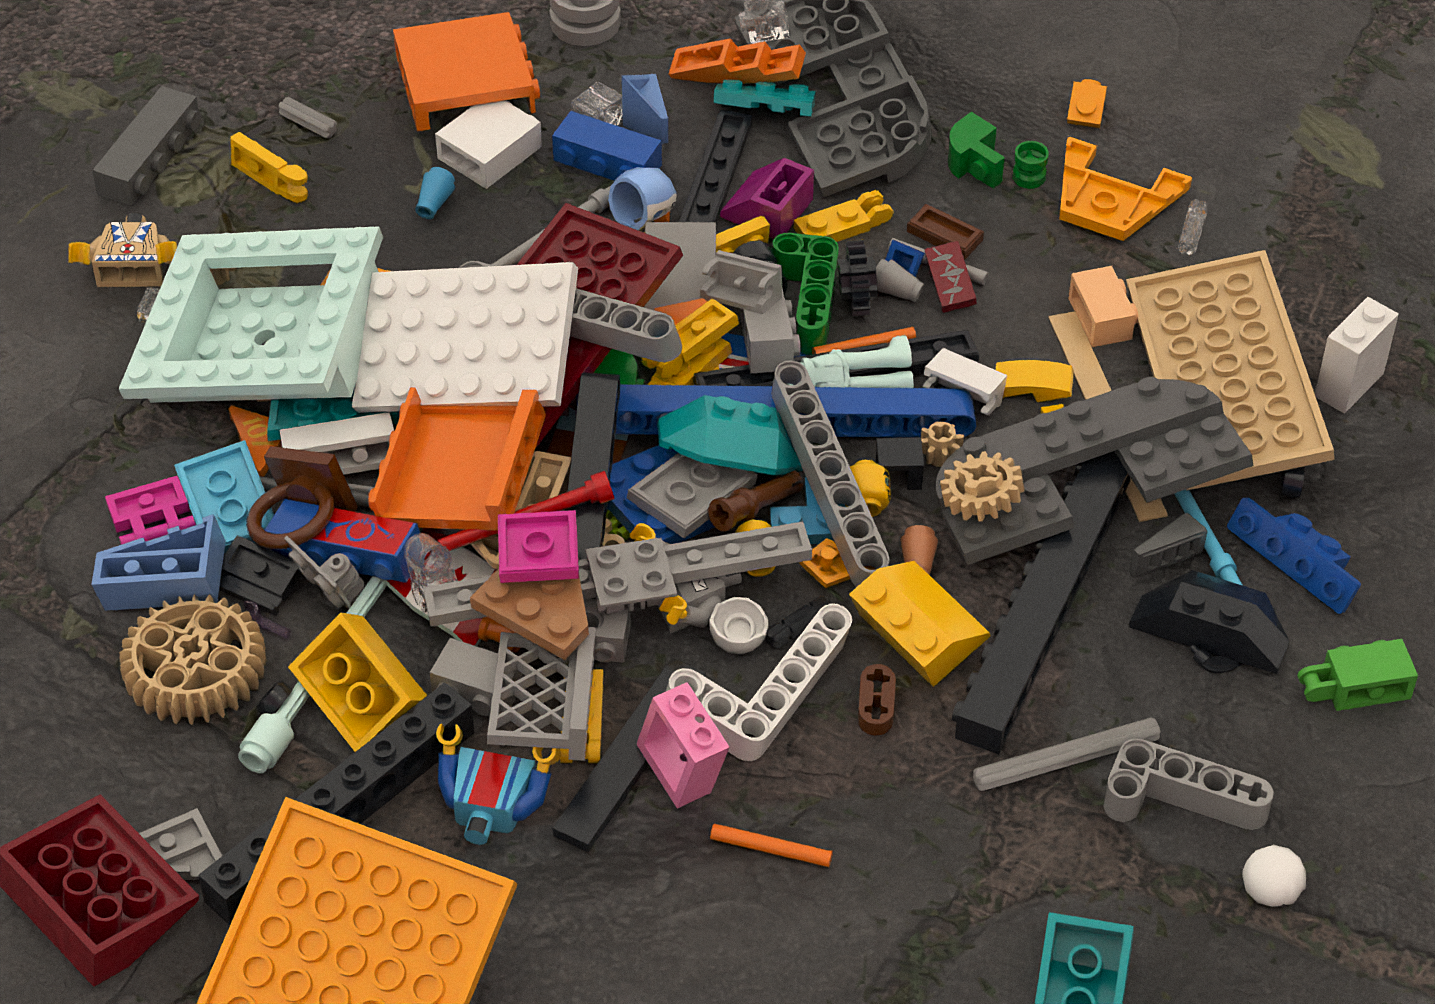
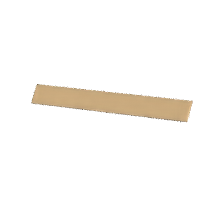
[1048,311,1168,522]

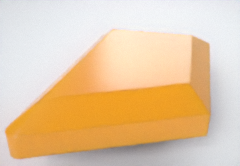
[799,538,876,588]

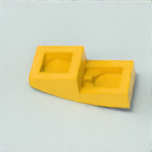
[996,360,1074,402]

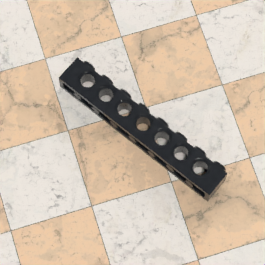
[198,682,475,925]

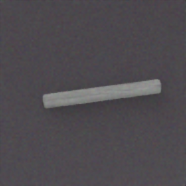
[973,717,1161,791]

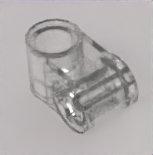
[404,533,458,613]

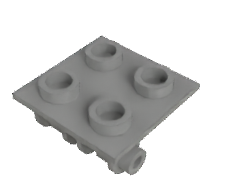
[284,536,364,610]
[585,538,677,615]

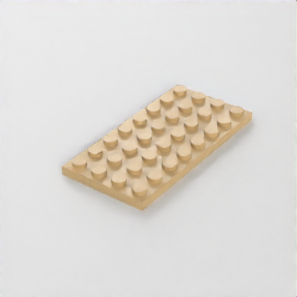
[1126,250,1334,491]

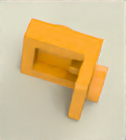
[1067,79,1107,128]

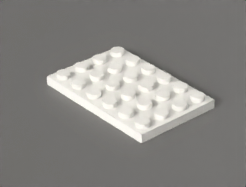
[352,262,578,413]

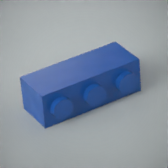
[552,111,662,181]

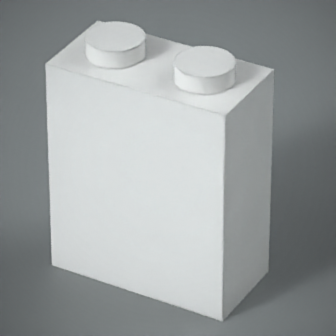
[435,100,542,189]
[1315,297,1399,414]

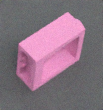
[636,682,730,809]

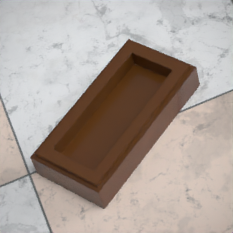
[907,204,984,260]

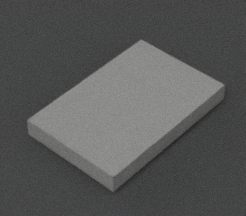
[644,222,716,310]
[627,453,757,538]

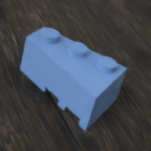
[91,514,226,611]

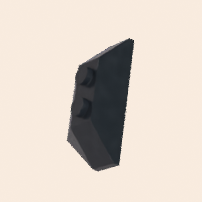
[1129,570,1290,674]

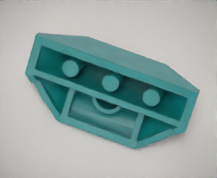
[657,395,803,475]

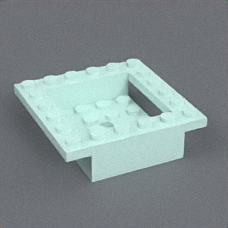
[119,226,383,403]

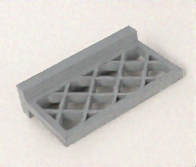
[487,627,596,761]

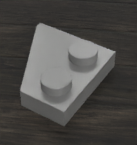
[139,808,222,880]

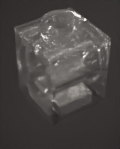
[739,0,790,44]
[571,81,623,126]

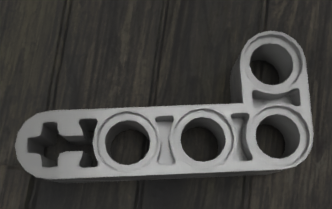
[1103,738,1274,830]

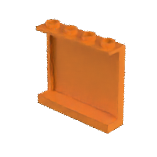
[393,12,540,131]
[368,387,546,530]

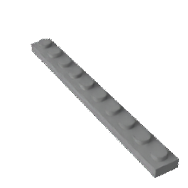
[423,521,812,626]

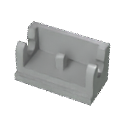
[700,250,782,314]

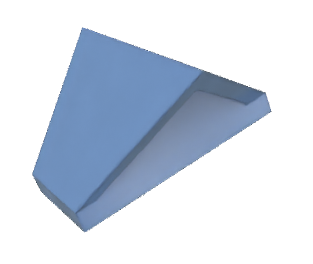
[622,74,668,144]

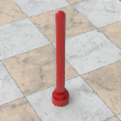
[436,471,615,553]

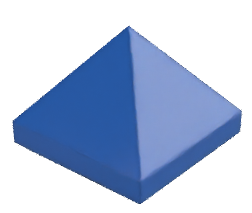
[885,240,925,277]

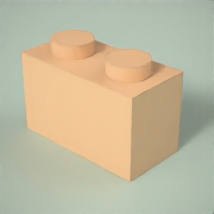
[1068,266,1138,347]

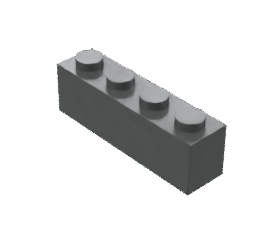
[92,86,201,206]

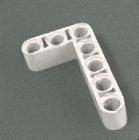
[666,604,852,761]

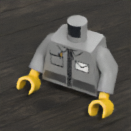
[629,523,742,633]

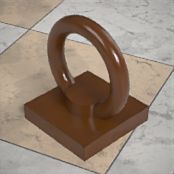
[246,446,358,549]

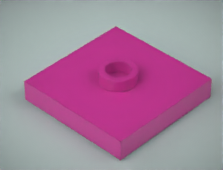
[498,510,579,583]

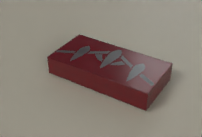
[924,241,977,313]

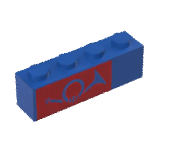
[265,499,426,583]

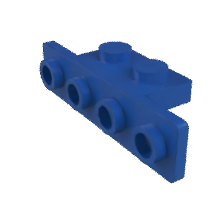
[1227,497,1361,614]

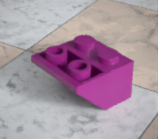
[720,158,814,239]

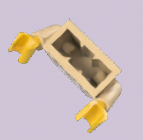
[68,213,177,287]

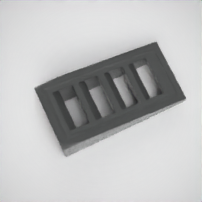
[1130,513,1207,578]

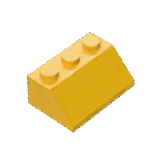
[849,561,991,687]
[288,613,427,752]

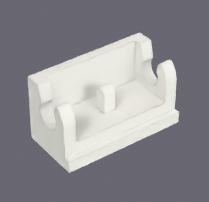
[923,348,1007,415]

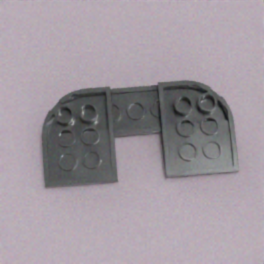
[734,0,932,198]
[936,377,1254,565]

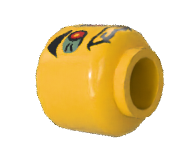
[845,460,891,517]

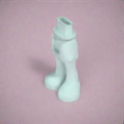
[787,335,914,388]

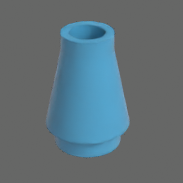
[415,167,455,219]

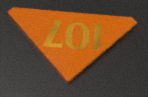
[229,405,282,477]

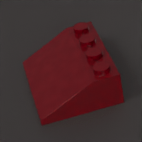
[0,794,199,987]

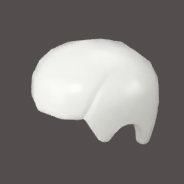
[709,597,768,654]
[1242,845,1306,907]

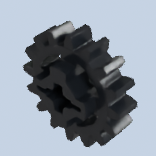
[838,239,878,317]

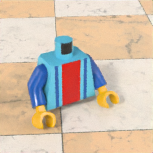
[436,724,561,845]

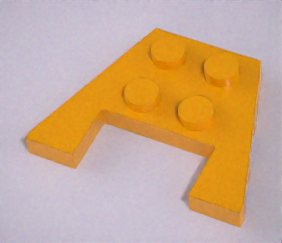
[1059,137,1192,241]

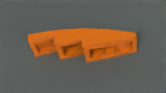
[668,38,806,84]

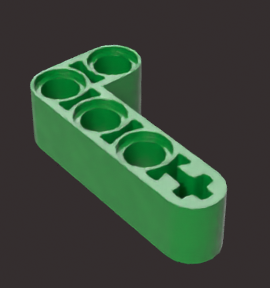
[772,233,839,355]

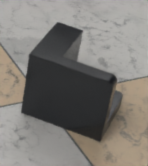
[875,437,924,490]

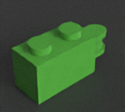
[1297,639,1418,711]

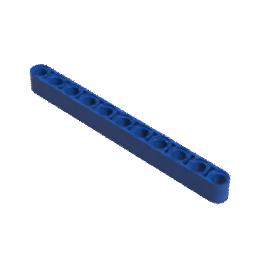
[576,384,976,437]

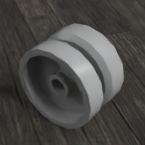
[549,0,621,46]

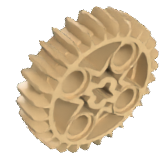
[119,594,267,725]

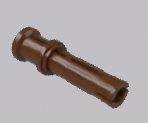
[708,470,803,531]

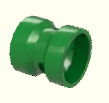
[1012,141,1049,189]

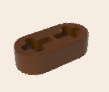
[858,664,896,736]

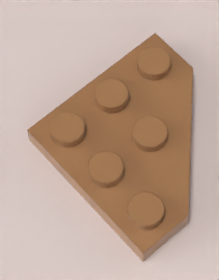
[470,568,589,660]

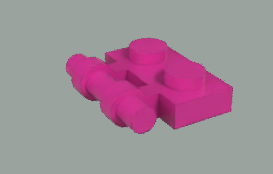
[105,475,196,545]

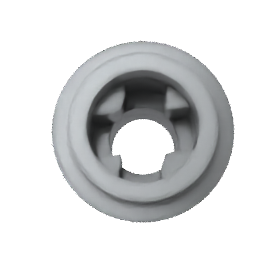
[876,259,925,302]

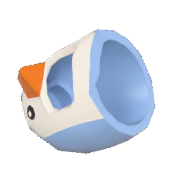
[608,167,677,231]

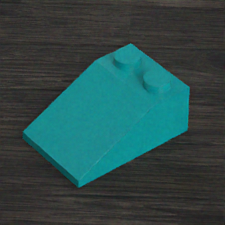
[1035,912,1134,1004]

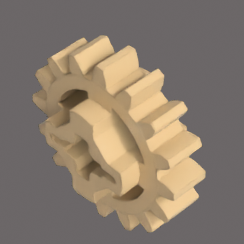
[940,451,1025,521]

